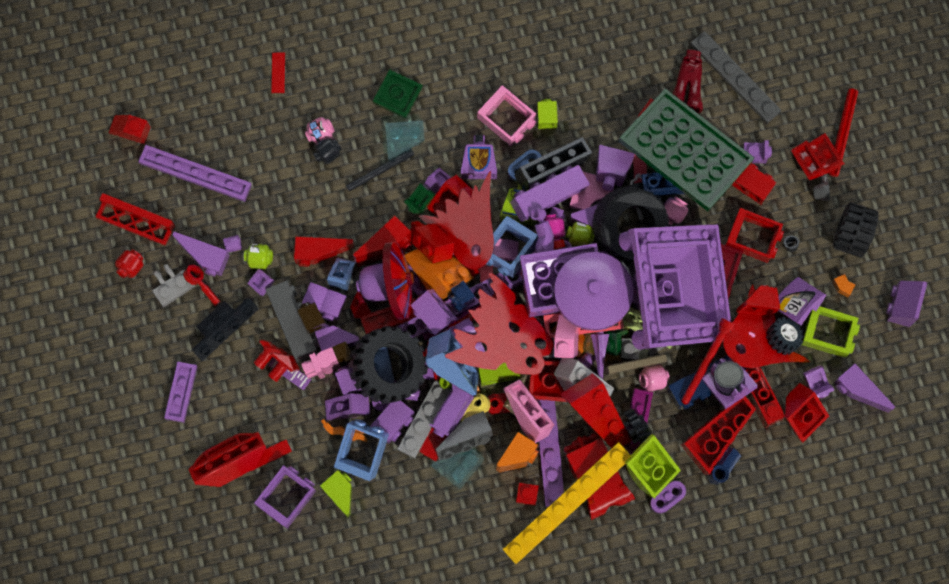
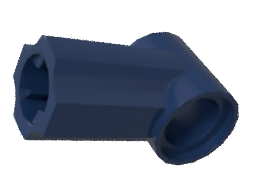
[707,447,741,485]

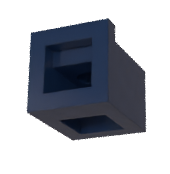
[448,280,475,312]

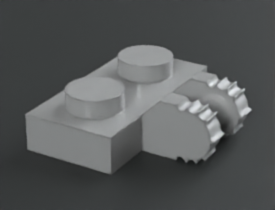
[152,264,195,307]

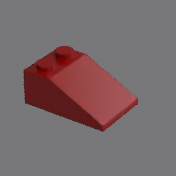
[353,216,412,267]

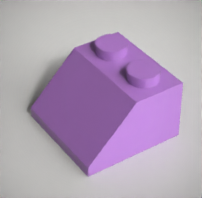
[886,281,927,327]

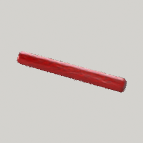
[828,88,858,177]

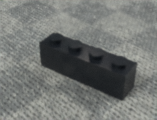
[514,137,592,191]

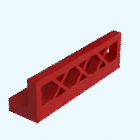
[96,193,175,246]

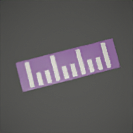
[268,357,312,390]

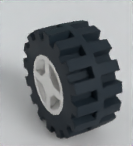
[766,317,804,355]

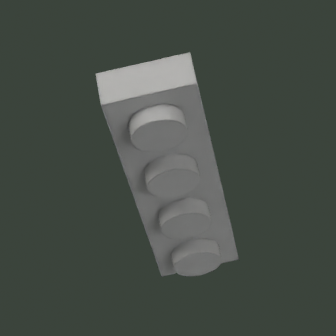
[398,381,452,459]

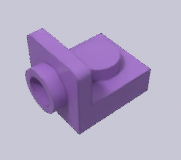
[743,140,772,164]

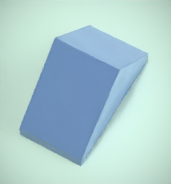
[327,258,355,291]

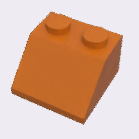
[496,432,539,473]

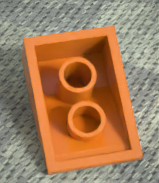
[404,249,473,300]

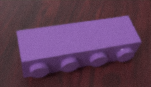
[510,165,590,222]

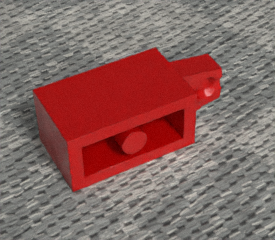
[410,221,455,263]

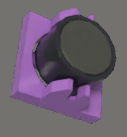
[702,359,757,409]

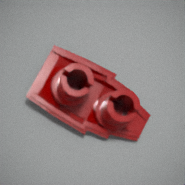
[254,339,300,382]

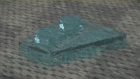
[385,120,425,160]
[431,449,485,490]

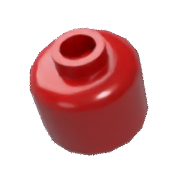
[115,250,144,278]

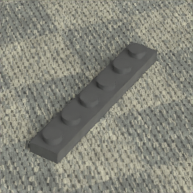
[690,31,781,124]

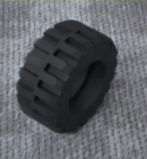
[349,326,428,404]

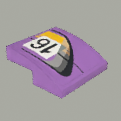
[778,277,826,326]

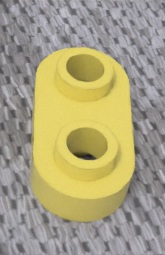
[460,394,490,422]

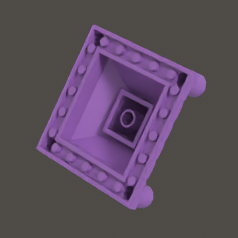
[619,224,731,350]

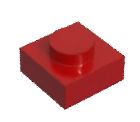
[516,483,539,506]

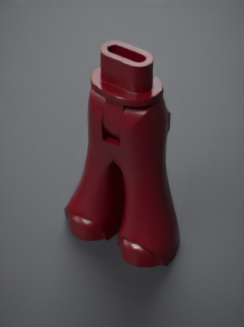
[672,50,703,114]

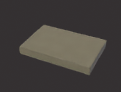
[604,354,667,376]

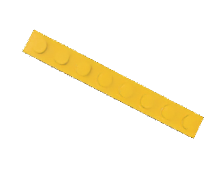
[503,442,631,564]

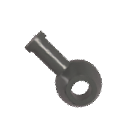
[813,174,830,201]

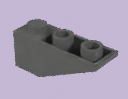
[436,411,494,461]

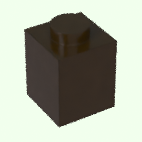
[297,302,325,335]

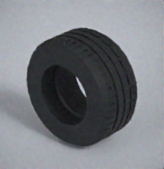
[592,187,669,262]

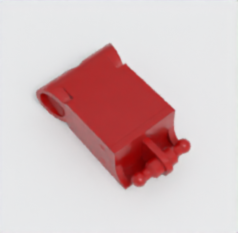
[564,433,635,520]

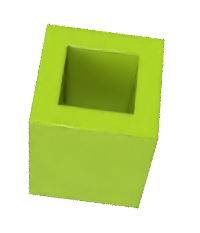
[537,99,558,129]

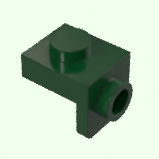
[403,183,436,214]
[604,324,628,356]

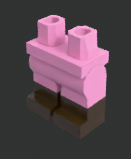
[301,341,353,379]

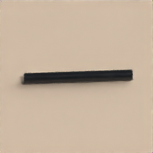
[345,149,414,192]

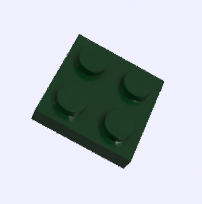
[373,69,423,119]

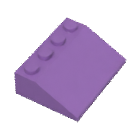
[520,243,598,317]

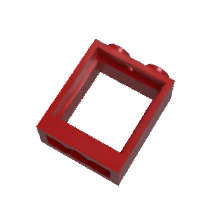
[725,208,784,263]

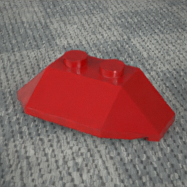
[188,432,266,487]

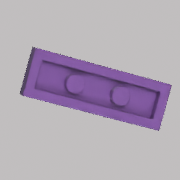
[164,362,197,423]

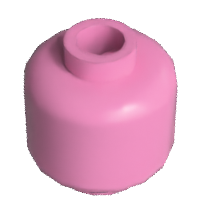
[664,196,689,225]
[639,365,670,391]

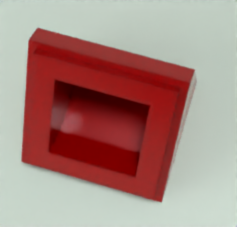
[350,292,371,318]

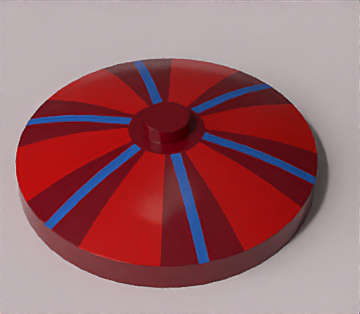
[383,241,414,320]

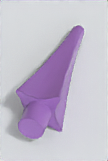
[590,331,609,379]

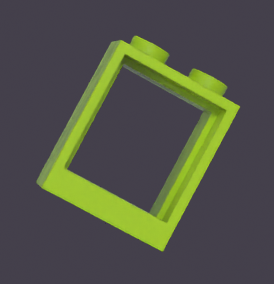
[801,306,860,358]

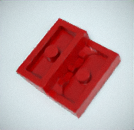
[791,133,845,180]

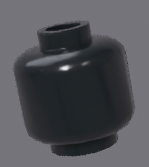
[313,137,342,164]

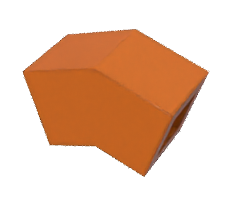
[832,274,855,297]

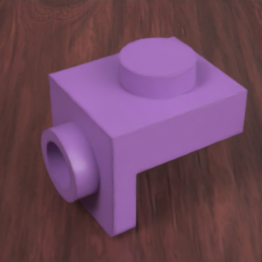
[803,365,834,398]

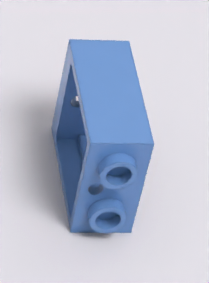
[480,216,538,278]
[334,419,389,481]

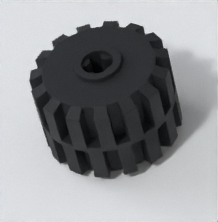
[833,202,879,258]

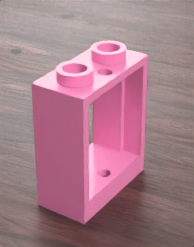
[477,85,536,146]

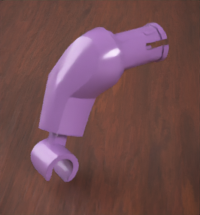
[530,209,554,254]

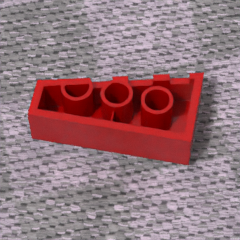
[680,396,756,475]

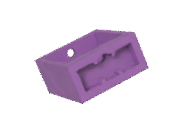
[254,465,316,529]

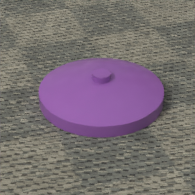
[554,252,633,331]

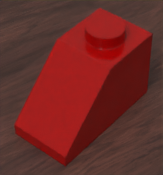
[109,115,151,144]
[737,285,780,317]

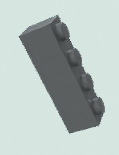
[266,280,319,362]

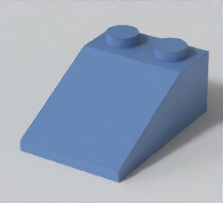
[425,329,479,396]

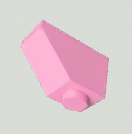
[554,315,579,359]

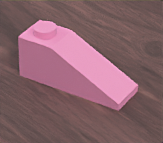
[504,380,555,443]

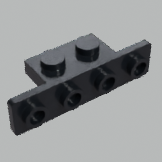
[192,297,258,361]

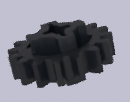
[623,408,651,446]

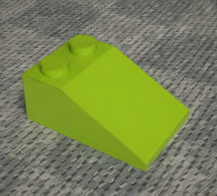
[625,434,681,498]

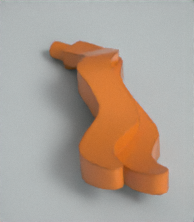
[321,419,367,442]

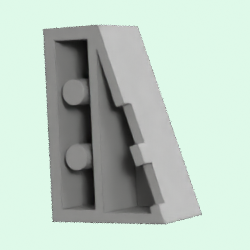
[554,358,614,418]

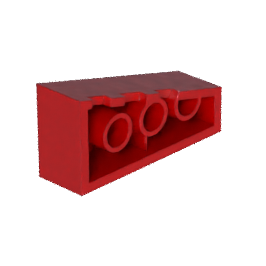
[560,373,631,448]

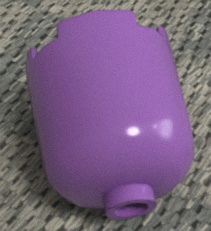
[356,263,388,302]

